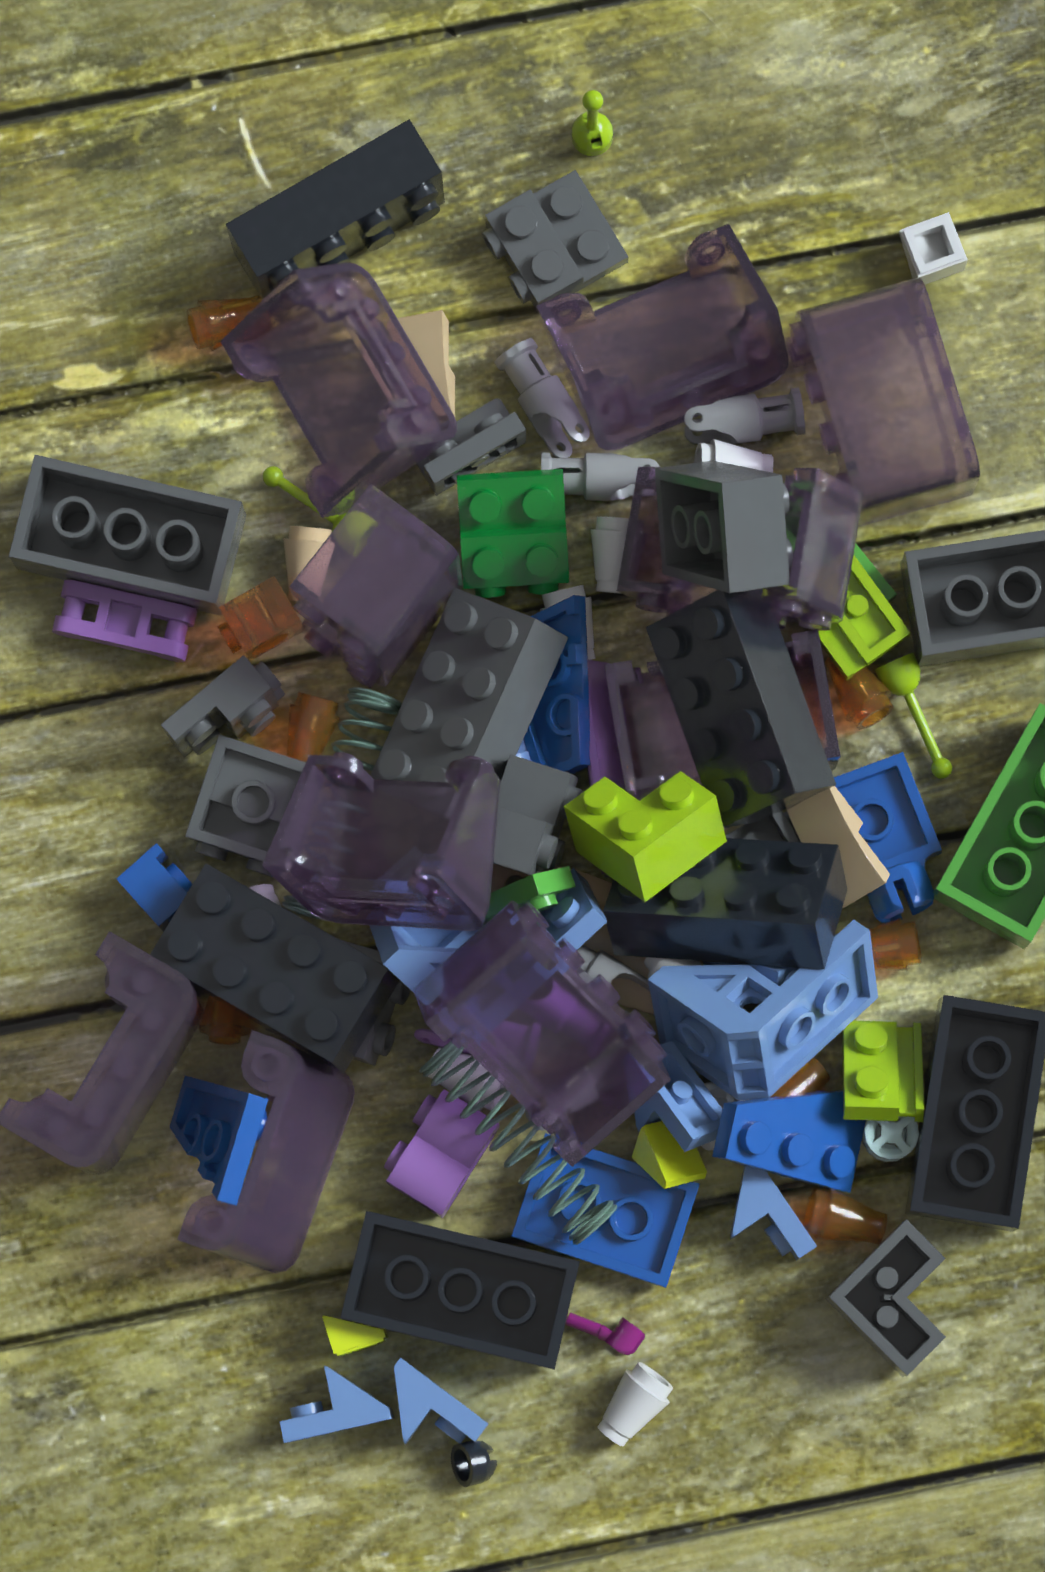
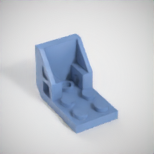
[369,868,607,1033]
[648,920,878,1100]

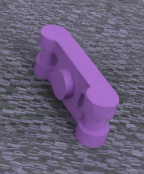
[52,580,198,662]

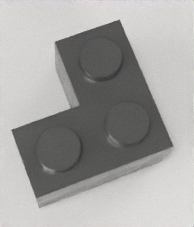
[468,754,582,875]
[825,1219,946,1377]

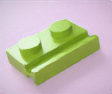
[785,547,911,681]
[842,1020,924,1122]

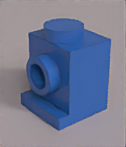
[116,843,193,932]

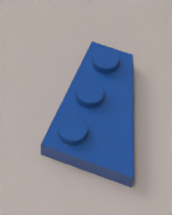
[523,595,591,774]
[170,1076,268,1206]
[712,1090,866,1193]

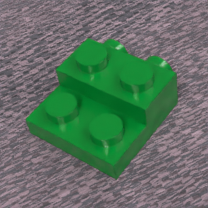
[457,469,570,598]

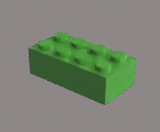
[933,703,1045,949]

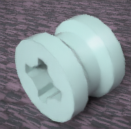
[862,1116,919,1162]

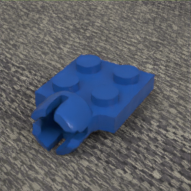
[834,752,942,923]

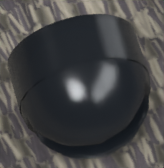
[451,1440,497,1487]

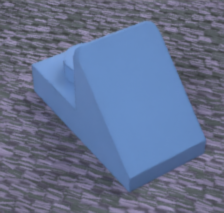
[628,1041,722,1152]
[730,1166,817,1261]
[394,1358,489,1444]
[279,1366,394,1443]

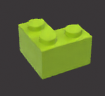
[564,771,727,902]

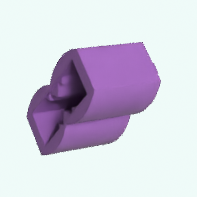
[384,1089,500,1218]

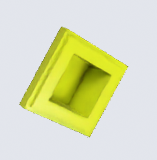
[632,1121,707,1189]
[322,1315,388,1357]

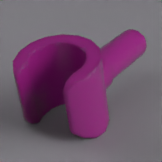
[566,1313,645,1355]

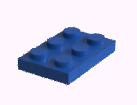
[511,1133,700,1288]

